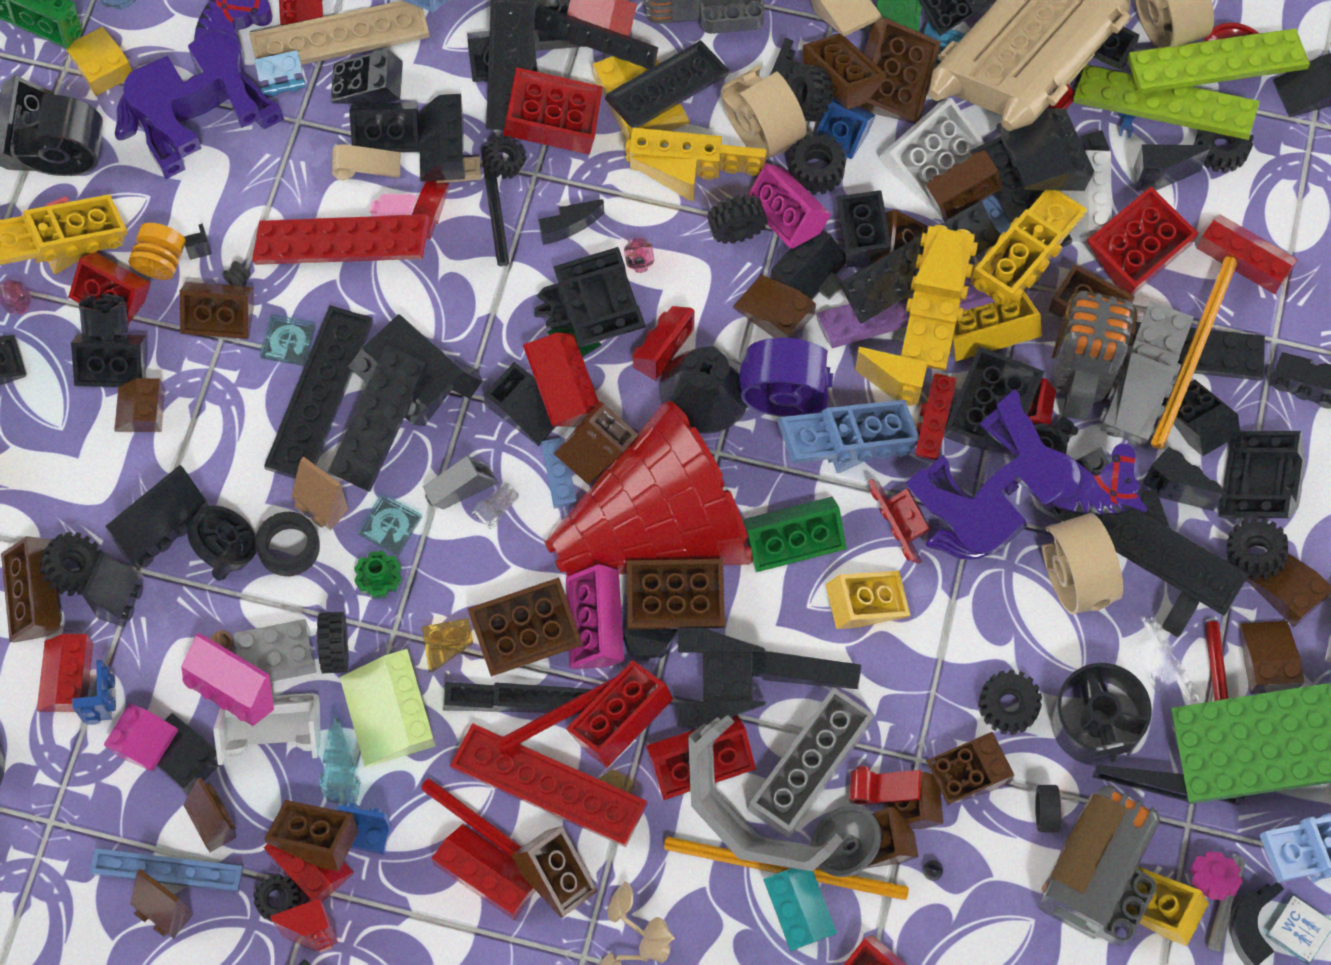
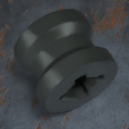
[222,261,251,286]

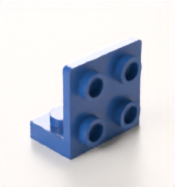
[337,803,392,855]

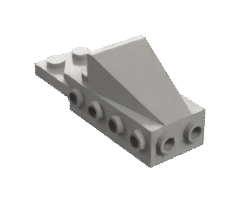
[1099,301,1194,447]

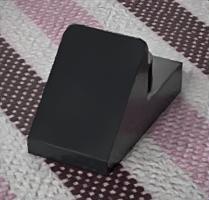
[770,38,801,80]

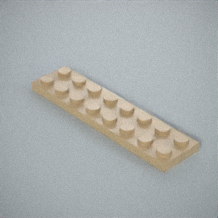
[249,1,430,65]

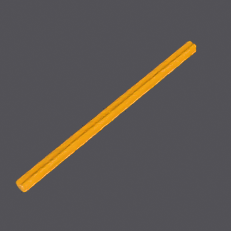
[1151,256,1237,450]
[664,836,909,900]

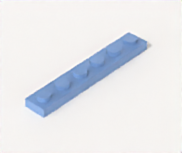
[90,848,244,893]

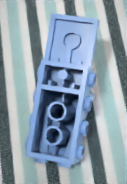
[1260,813,1331,883]

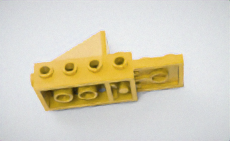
[626,128,766,201]
[970,190,1088,308]
[0,194,127,274]
[901,225,978,371]

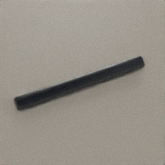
[481,146,509,267]

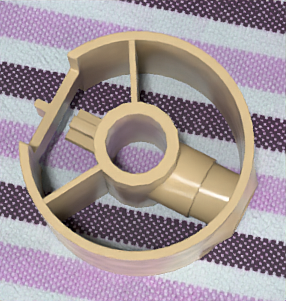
[1134,0,1214,48]
[721,64,806,160]
[1041,513,1123,615]

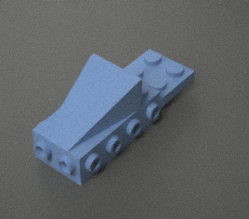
[778,400,919,473]

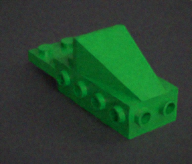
[0,0,82,49]

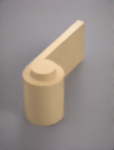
[332,144,401,181]

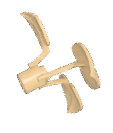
[599,881,675,965]

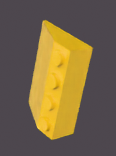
[593,56,690,144]
[950,290,1042,362]

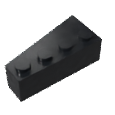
[1268,352,1331,409]

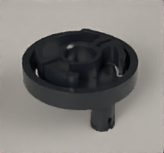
[187,505,256,581]

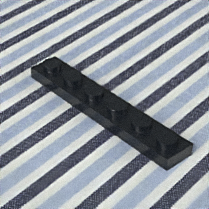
[534,5,659,69]

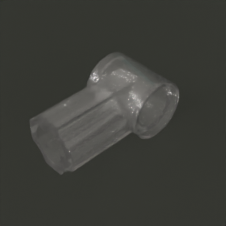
[472,481,519,529]

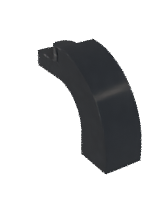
[1231,882,1284,965]

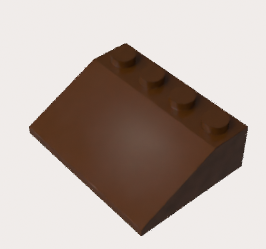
[859,18,941,124]
[627,559,725,630]
[467,577,583,677]

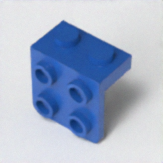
[72,660,116,725]

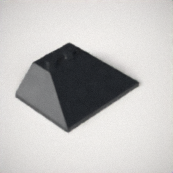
[553,247,646,347]
[1218,431,1305,519]

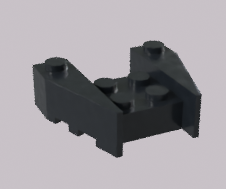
[678,628,767,726]

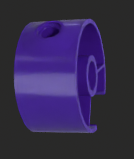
[739,338,834,417]

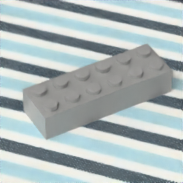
[748,687,874,839]

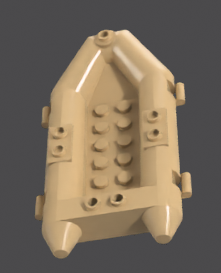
[929,0,1131,131]

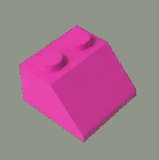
[103,703,178,772]

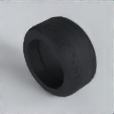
[255,511,320,577]

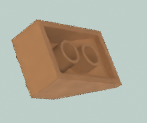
[292,457,349,530]

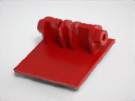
[279,0,324,26]

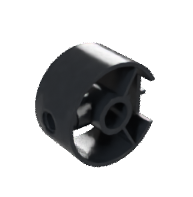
[10,94,103,176]
[1051,663,1152,765]

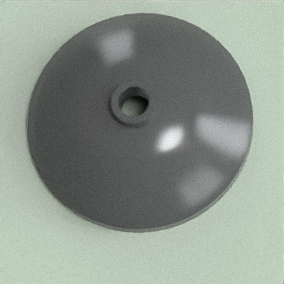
[811,806,881,877]

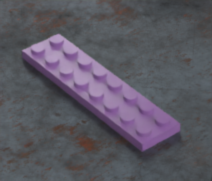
[817,274,995,349]

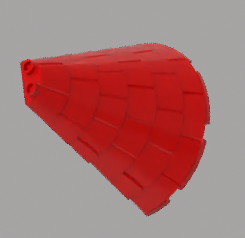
[544,401,752,577]

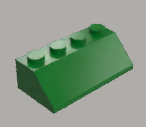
[742,496,847,573]

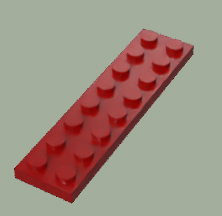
[252,214,430,265]
[450,723,648,847]

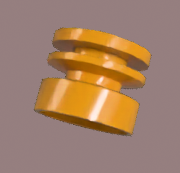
[128,223,186,280]

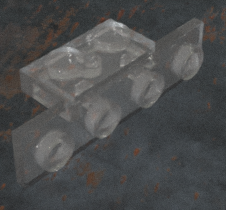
[1132,615,1199,702]

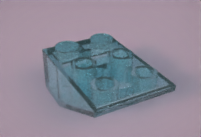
[319,718,361,805]

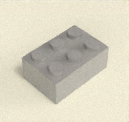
[233,619,317,682]

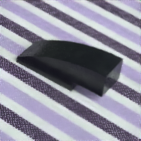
[539,199,605,245]

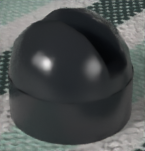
[923,860,943,881]

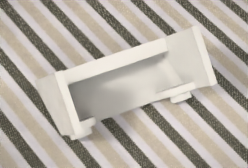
[214,693,321,765]

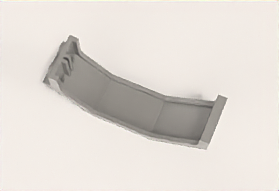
[689,715,843,871]

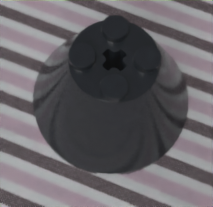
[659,346,748,434]

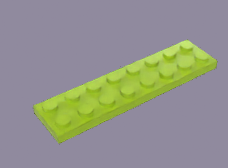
[1127,28,1310,94]
[1073,65,1260,140]

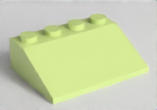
[340,649,436,768]

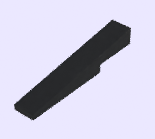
[753,651,862,689]
[443,682,591,714]
[1092,765,1245,806]

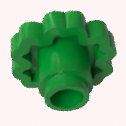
[354,551,402,599]

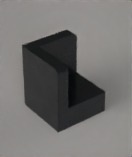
[184,223,212,260]
[452,359,483,398]

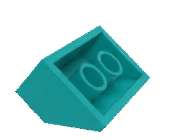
[763,868,837,952]

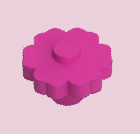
[1190,851,1243,901]

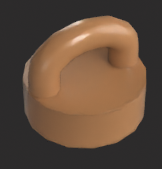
[210,630,234,651]

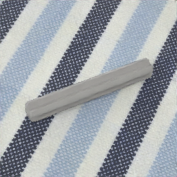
[1207,856,1246,952]

